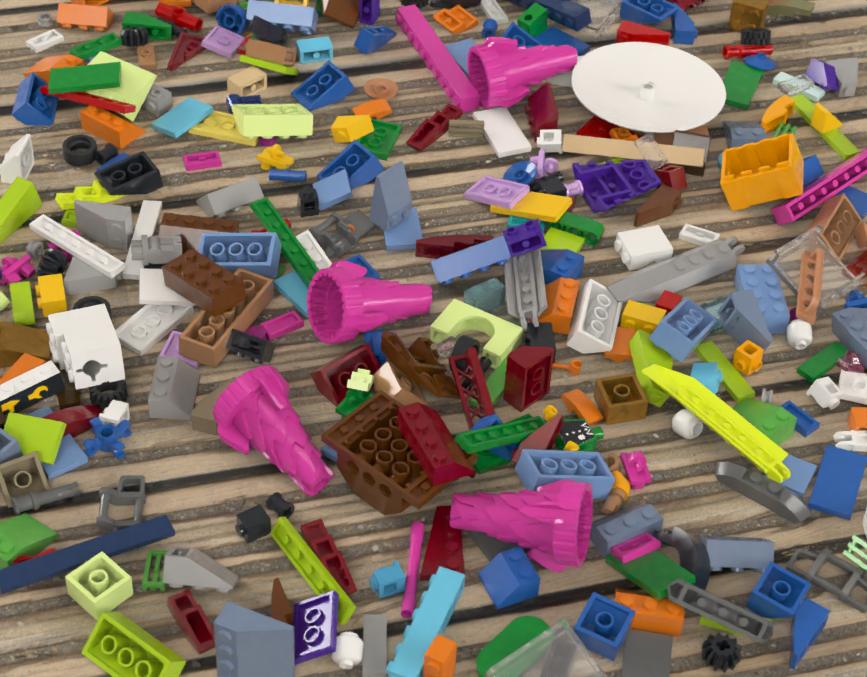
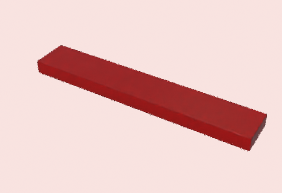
[40,85,136,114]

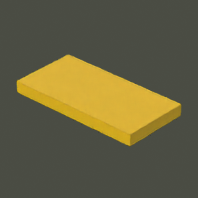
[490,191,572,223]

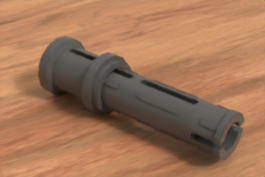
[11,481,80,516]

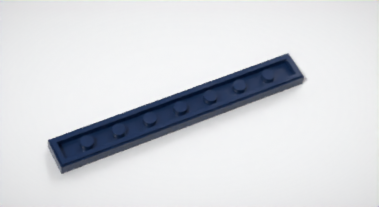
[0,514,175,594]

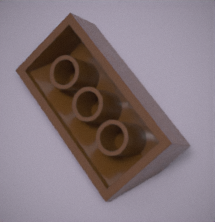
[159,213,239,254]

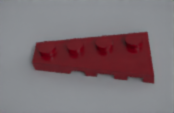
[419,506,465,581]

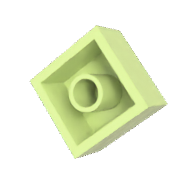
[65,552,134,620]

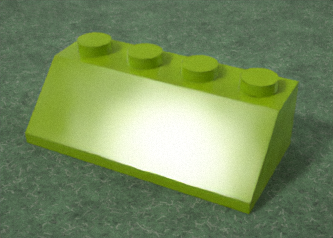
[81,612,187,677]

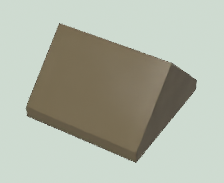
[0,451,50,508]

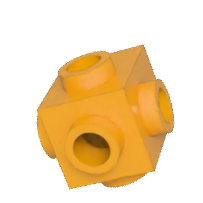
[732,340,764,376]

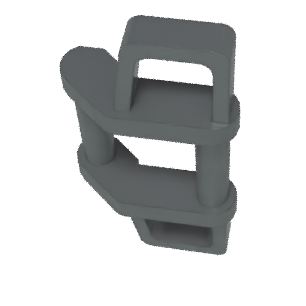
[96,475,147,549]
[786,548,867,613]

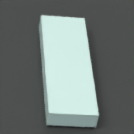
[772,71,826,102]

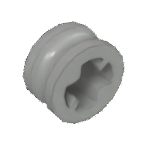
[37,12,53,27]
[26,239,44,258]
[760,388,773,404]

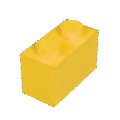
[35,273,67,317]
[620,300,666,335]

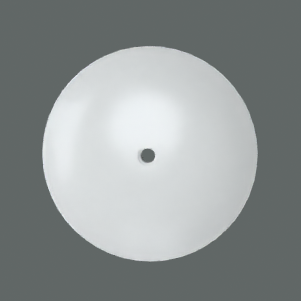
[571,42,726,133]

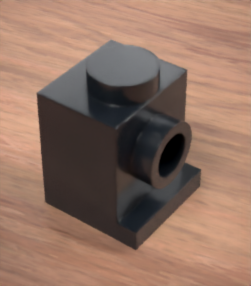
[297,187,319,217]

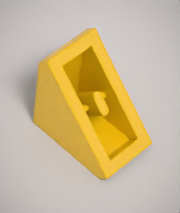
[811,102,843,134]

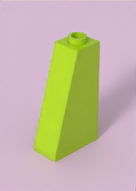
[0,176,43,244]
[629,329,673,407]

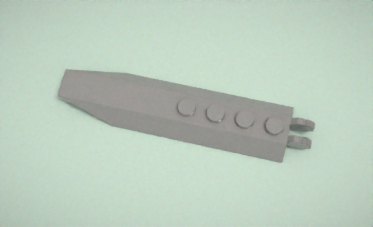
[607,236,745,303]
[504,248,547,329]

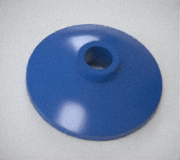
[743,52,777,70]
[503,161,537,185]

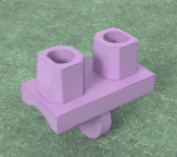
[530,149,559,180]

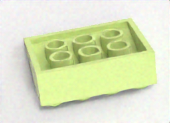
[81,51,157,122]
[231,104,313,139]

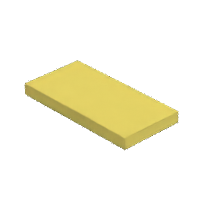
[188,111,258,147]

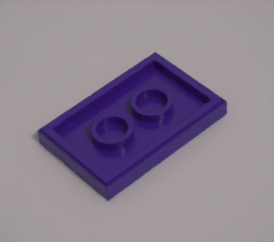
[293,590,338,665]

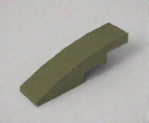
[767,0,815,18]

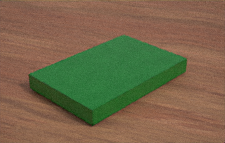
[357,119,403,161]

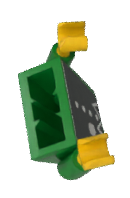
[542,405,604,452]

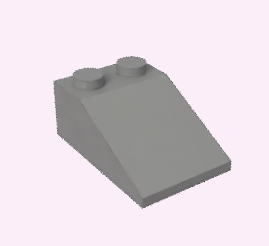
[74,200,133,250]

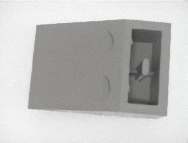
[163,546,239,592]

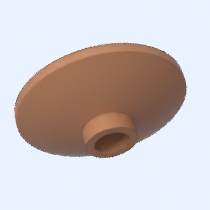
[364,78,398,100]

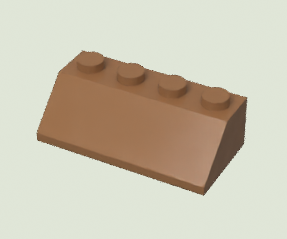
[802,193,863,264]

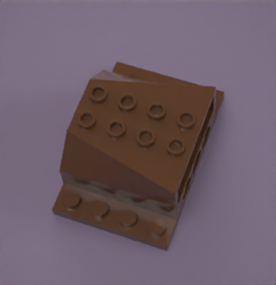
[321,390,478,515]

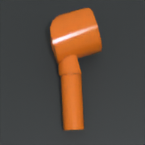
[553,359,582,375]

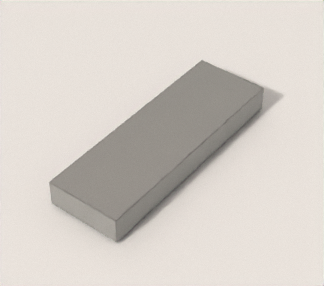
[362,614,387,677]

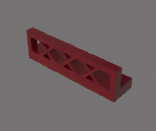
[448,347,495,431]

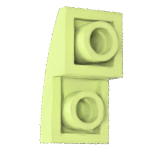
[347,368,375,391]

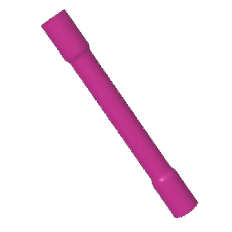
[401,521,425,618]

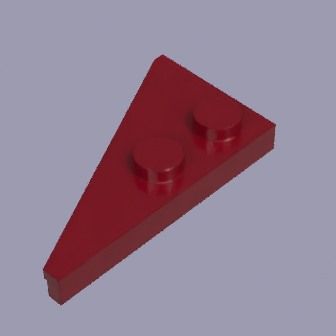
[167,32,207,71]

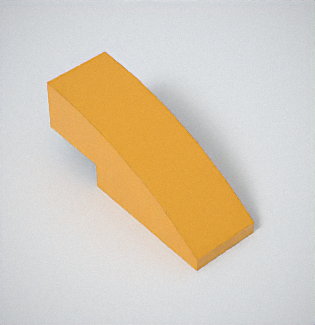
[761,95,796,133]

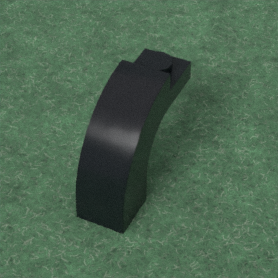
[653,527,710,590]

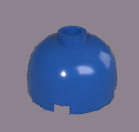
[216,4,249,35]

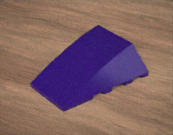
[572,159,661,213]

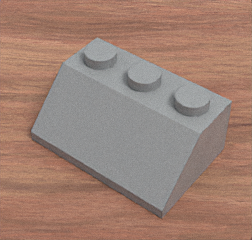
[196,177,264,219]
[148,356,200,420]

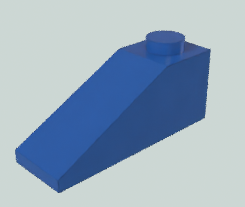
[671,3,698,45]
[354,25,397,54]
[790,598,830,669]

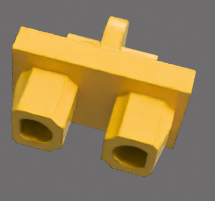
[256,144,294,170]

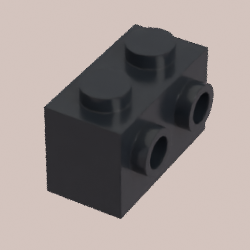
[226,329,277,364]

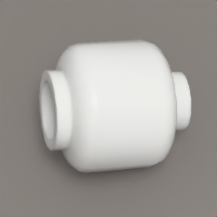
[786,319,813,350]
[672,409,703,439]
[331,632,364,669]

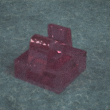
[836,350,865,373]

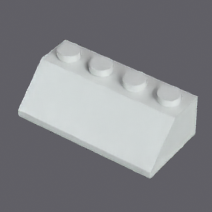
[566,279,622,354]

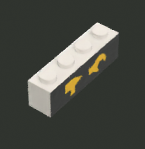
[0,360,65,415]

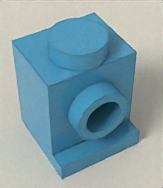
[369,560,405,599]

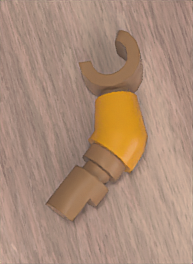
[600,453,630,514]

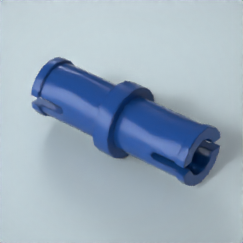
[269,168,307,183]

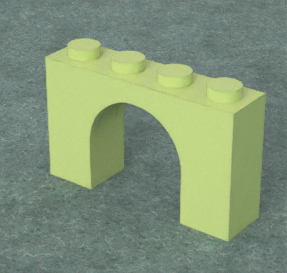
[430,299,523,369]

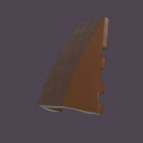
[321,0,359,29]
[380,331,460,399]

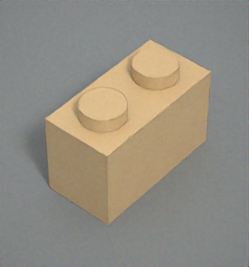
[227,65,267,101]

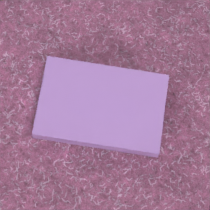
[464,175,530,209]

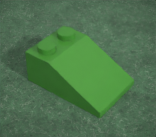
[732,398,797,445]
[0,513,58,569]

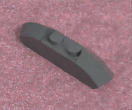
[715,462,812,523]
[667,579,774,644]

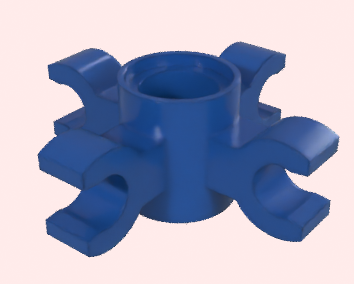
[83,417,132,460]

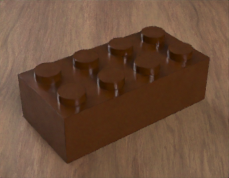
[162,249,246,318]

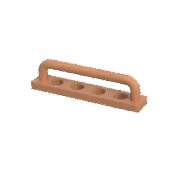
[796,247,824,325]

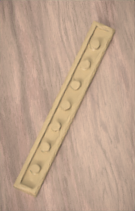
[562,134,706,168]

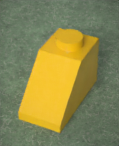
[330,115,374,143]

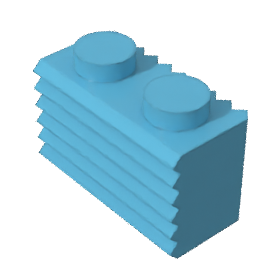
[296,36,333,64]

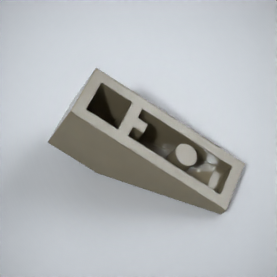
[190,377,237,435]

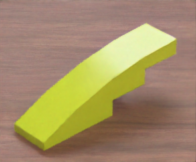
[55,180,126,210]

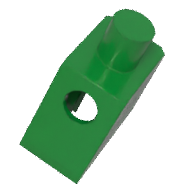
[517,2,548,37]

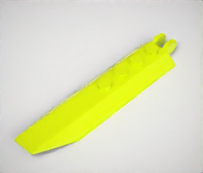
[641,364,791,484]

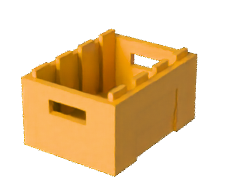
[720,133,804,211]

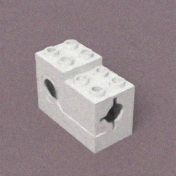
[46,304,126,390]

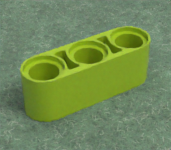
[10,281,36,326]

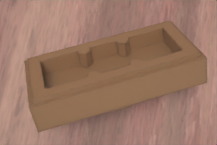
[137,45,156,70]

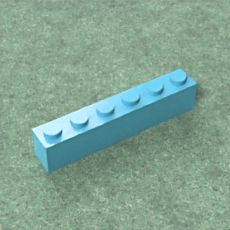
[386,567,465,677]

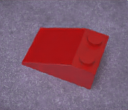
[615,20,671,46]

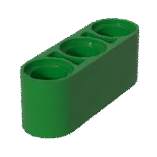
[548,211,605,245]

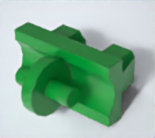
[335,388,373,419]

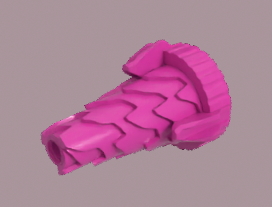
[467,37,578,109]
[307,260,433,344]
[213,365,335,497]
[449,479,593,572]

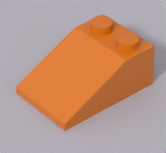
[23,54,84,84]

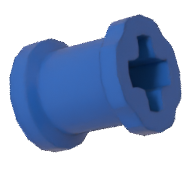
[481,19,498,39]

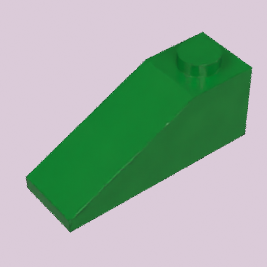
[122,12,172,41]

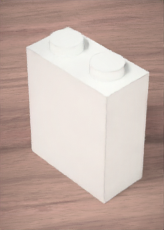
[614,225,674,271]

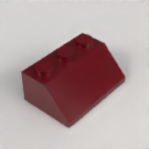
[524,82,559,143]
[310,343,380,407]
[503,346,554,412]

